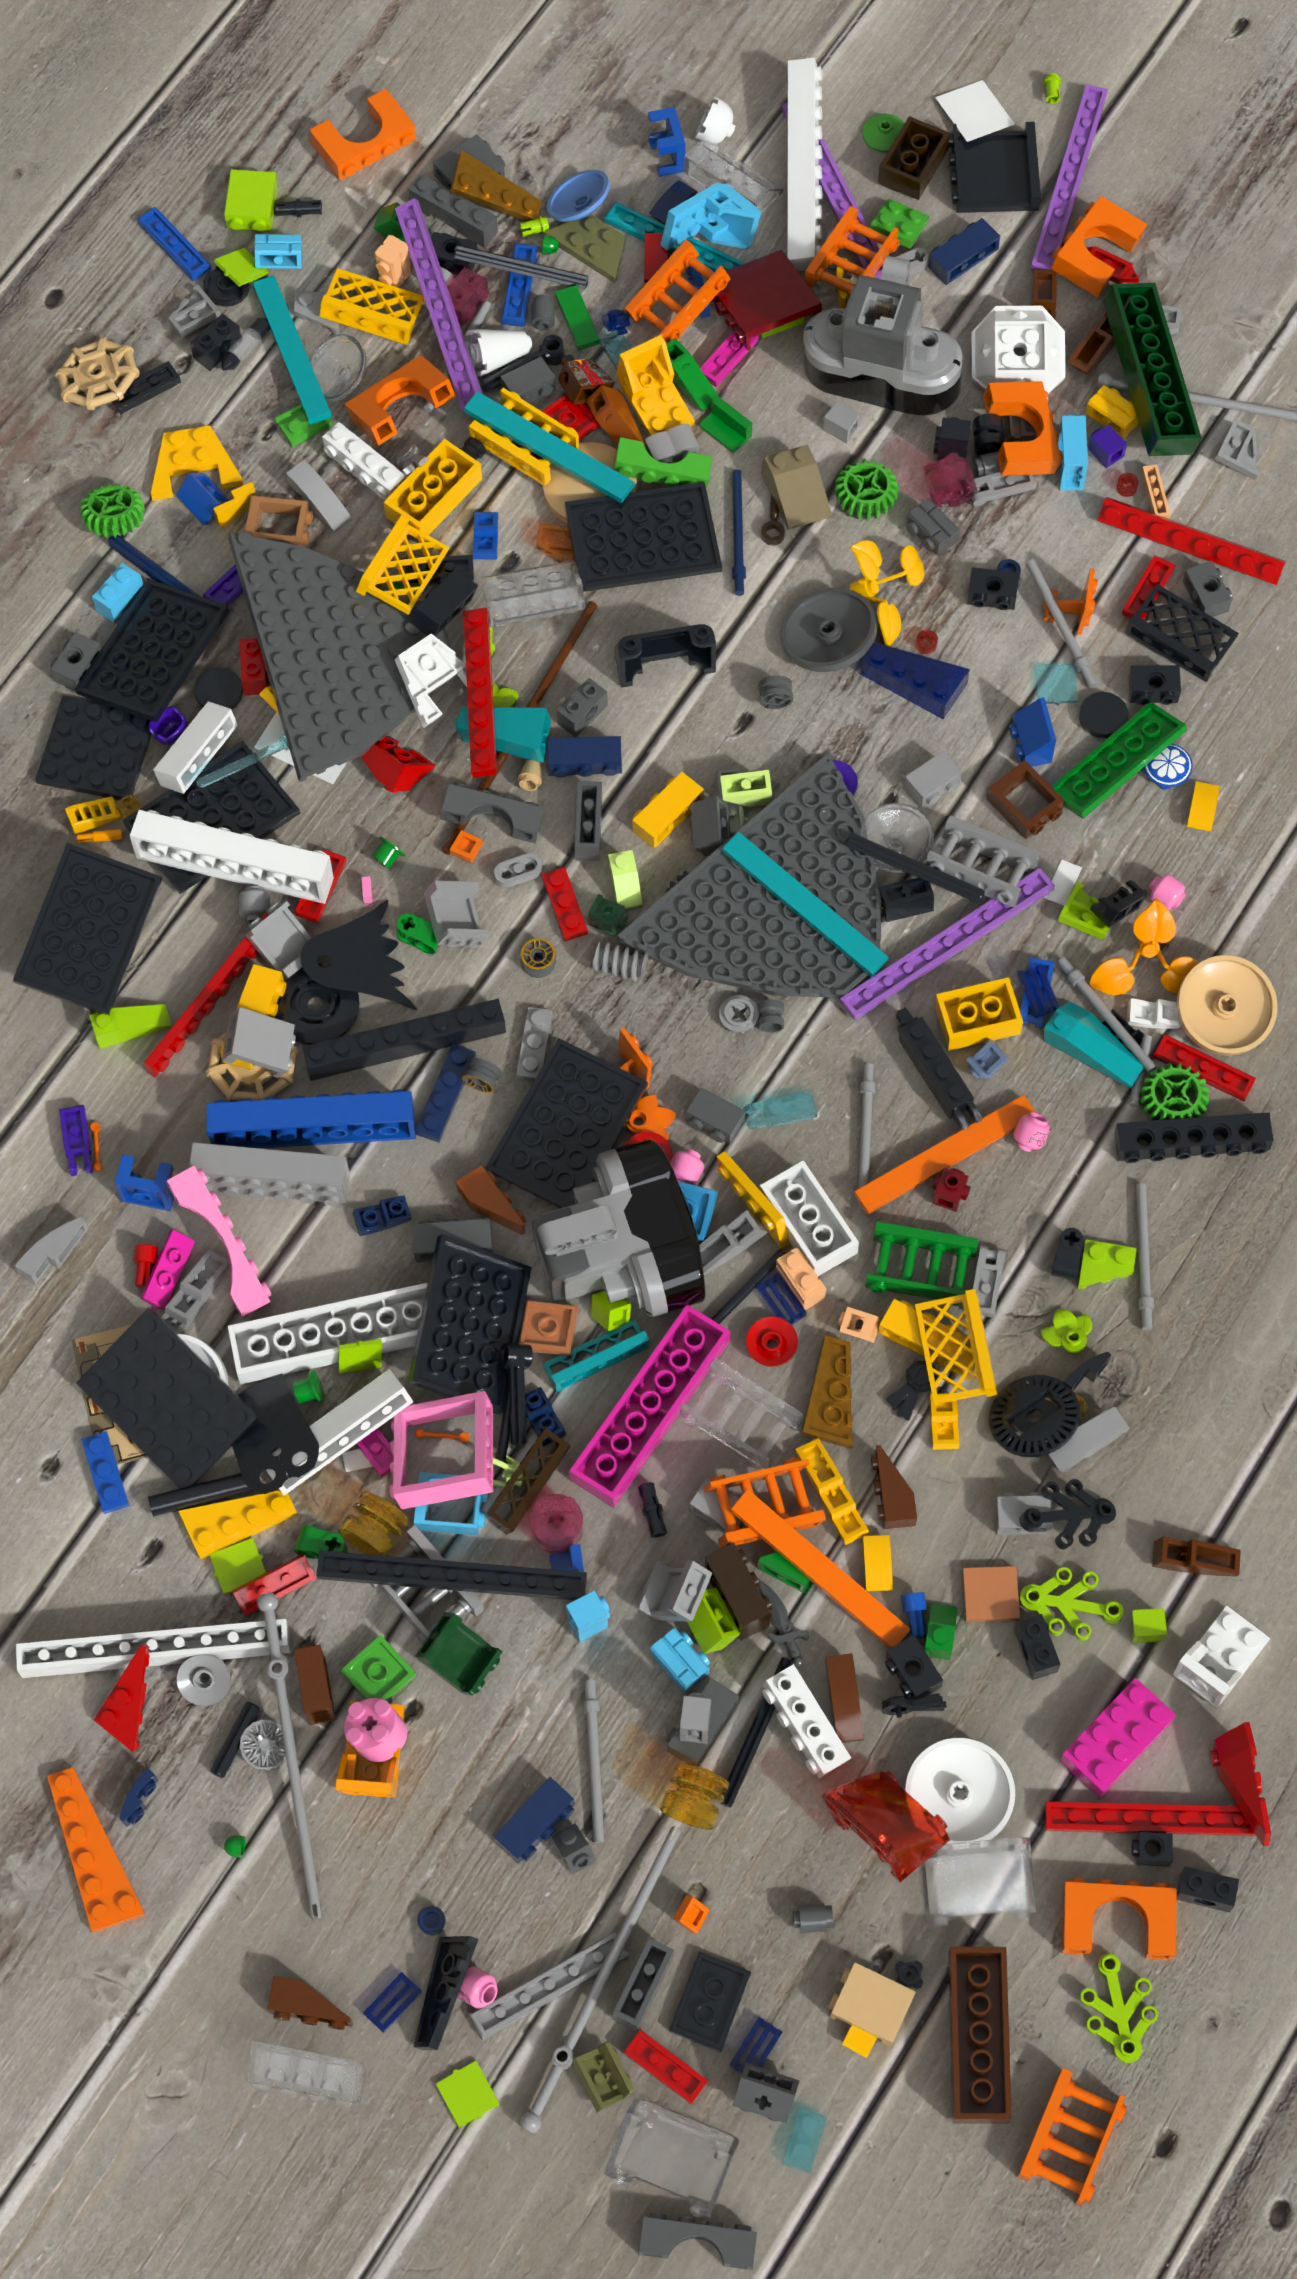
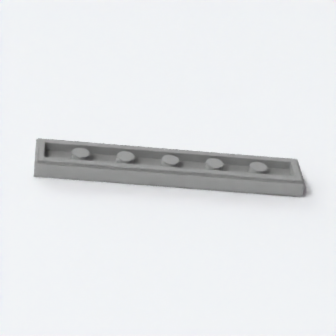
[469,1931,629,2040]

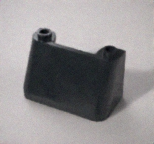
[615,624,716,688]

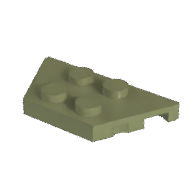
[545,215,626,283]

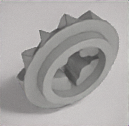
[719,995,759,1034]

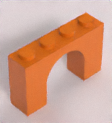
[309,88,416,181]
[1051,196,1147,298]
[344,355,455,446]
[983,381,1063,476]
[1062,1878,1177,1960]

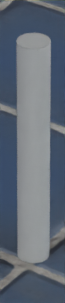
[1129,1035,1152,1107]

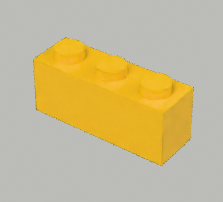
[632,772,704,849]

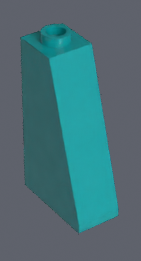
[455,707,551,762]

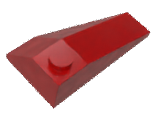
[361,737,435,793]
[1209,1722,1271,1846]

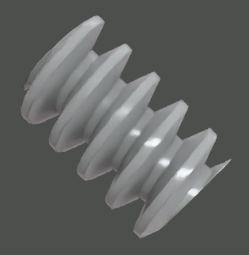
[593,942,648,982]

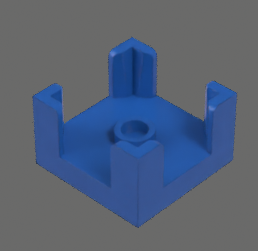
[648,107,685,177]
[114,1155,175,1211]

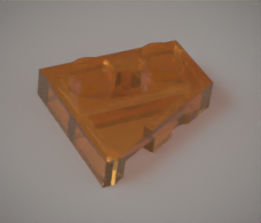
[536,523,578,574]

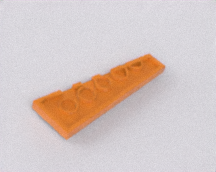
[47,1767,145,1933]

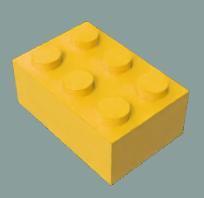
[934,977,1023,1051]

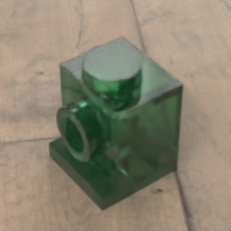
[588,894,628,936]

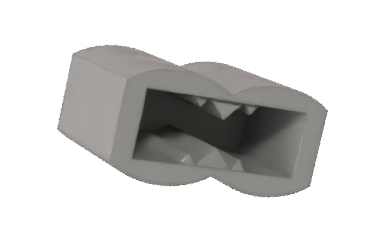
[645,423,699,463]

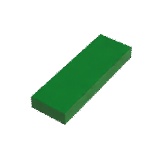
[555,285,600,351]

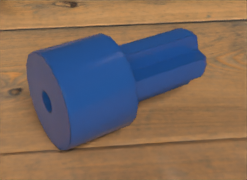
[901,1592,927,1638]

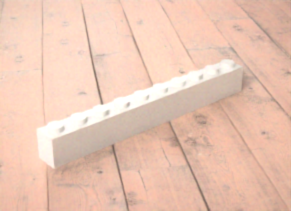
[787,58,822,271]
[16,1619,291,1678]

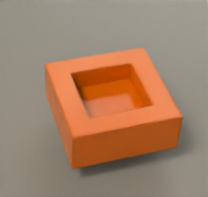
[450,830,483,864]
[673,1894,710,1934]

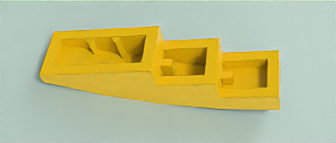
[795,1438,869,1545]

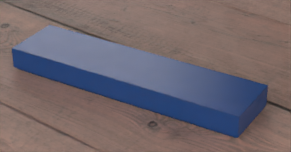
[137,207,211,281]
[502,244,538,327]

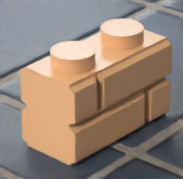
[375,235,412,288]
[776,1247,826,1311]

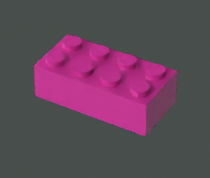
[1059,1677,1176,1799]

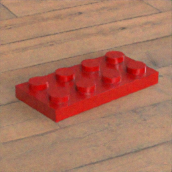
[511,394,601,477]

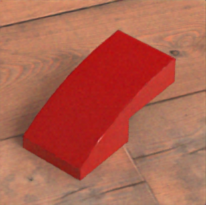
[644,233,668,283]

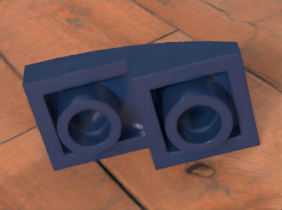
[649,180,698,224]
[353,1195,412,1236]
[525,1387,566,1446]
[120,1767,158,1827]

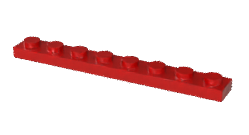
[1097,497,1286,585]
[463,607,497,778]
[144,912,269,1078]
[1045,1802,1256,1836]

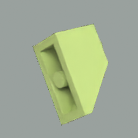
[720,770,773,807]
[608,850,643,911]

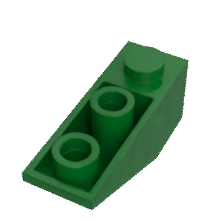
[666,338,718,412]

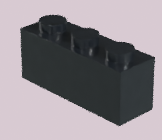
[410,569,479,637]

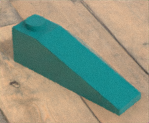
[1044,1001,1144,1088]

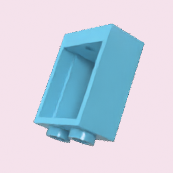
[1057,414,1088,490]
[414,1472,488,1536]

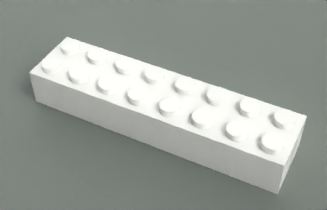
[130,810,334,904]
[228,1283,428,1384]

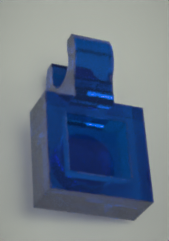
[602,309,631,336]

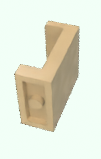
[828,1963,916,2048]

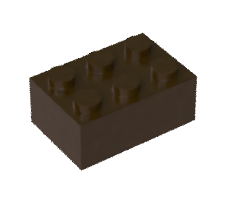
[878,116,950,200]
[705,1543,773,1641]

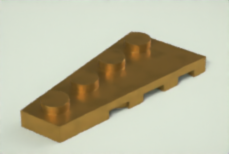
[450,150,542,221]
[801,1335,853,1449]

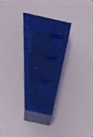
[860,642,970,719]

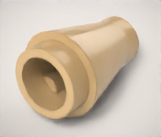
[518,759,542,791]

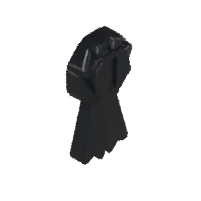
[886,1361,938,1421]
[882,1693,947,1718]

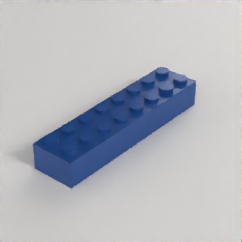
[207,1089,416,1148]

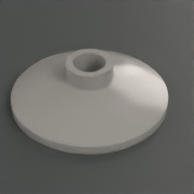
[177,1654,231,1706]

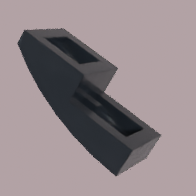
[1064,1352,1111,1391]

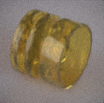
[338,1491,409,1556]
[660,1763,729,1830]

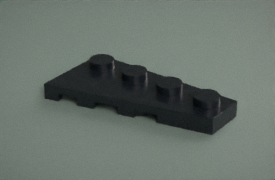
[413,1936,478,2050]

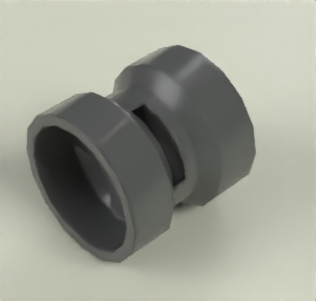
[759,999,784,1033]

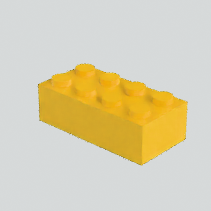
[384,439,482,540]

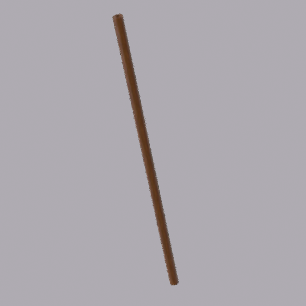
[441,601,597,855]

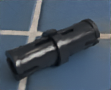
[275,199,322,217]
[638,1482,667,1538]

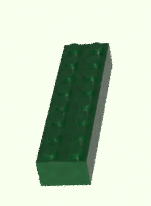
[1103,283,1202,456]

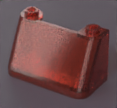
[822,1770,950,1883]

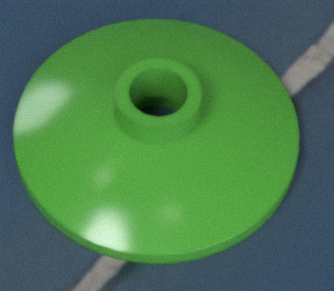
[862,114,905,152]

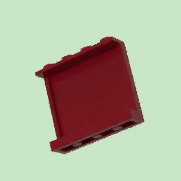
[706,250,822,351]

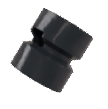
[972,413,1005,456]

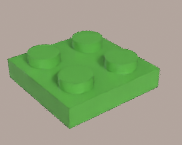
[870,198,930,249]
[340,1635,417,1702]

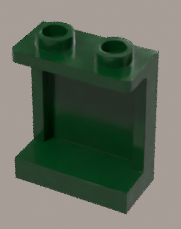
[415,1612,502,1696]

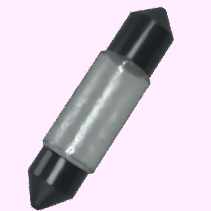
[222,318,270,371]

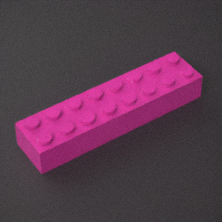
[569,1304,731,1508]

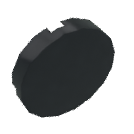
[203,266,250,307]
[194,667,243,710]
[1079,692,1128,738]

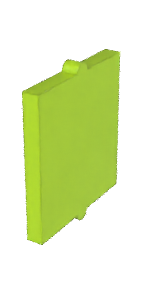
[214,248,269,286]
[338,1339,382,1374]
[209,1538,266,1595]
[436,2061,500,2128]

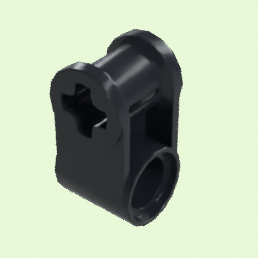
[1051,1228,1083,1281]

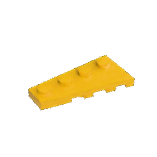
[717,1151,790,1250]
[179,1490,298,1560]

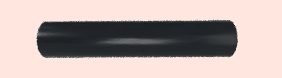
[148,1473,254,1517]

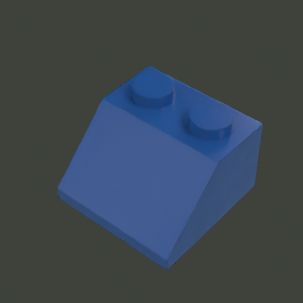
[1009,697,1056,767]

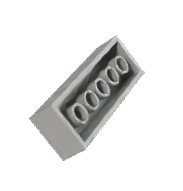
[189,1143,350,1206]

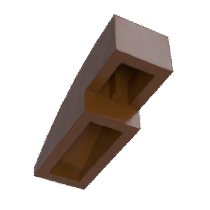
[1031,269,1057,321]
[1067,313,1116,375]
[1152,1536,1241,1577]
[825,1653,864,1743]

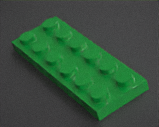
[1051,702,1187,819]

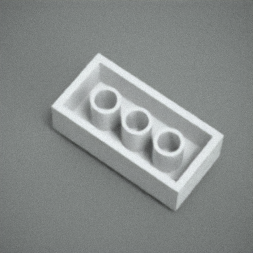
[760,1160,859,1276]

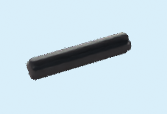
[210,1702,260,1778]

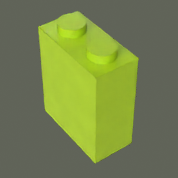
[224,169,278,232]

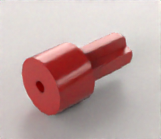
[133,1244,158,1288]

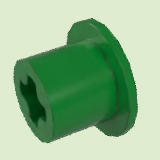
[372,836,405,869]
[293,1370,325,1404]

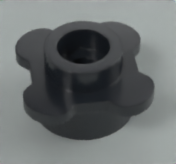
[895,1961,923,1989]

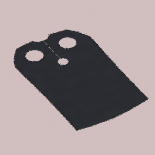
[232,1374,319,1494]

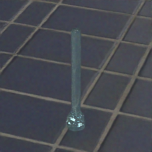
[197,733,289,788]

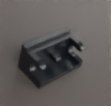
[879,878,934,922]
[1090,880,1148,927]

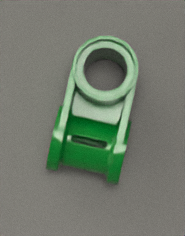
[396,913,439,955]
[294,1525,348,1559]

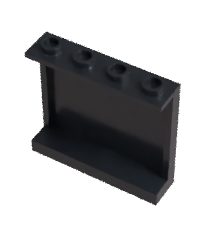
[949,122,1041,213]

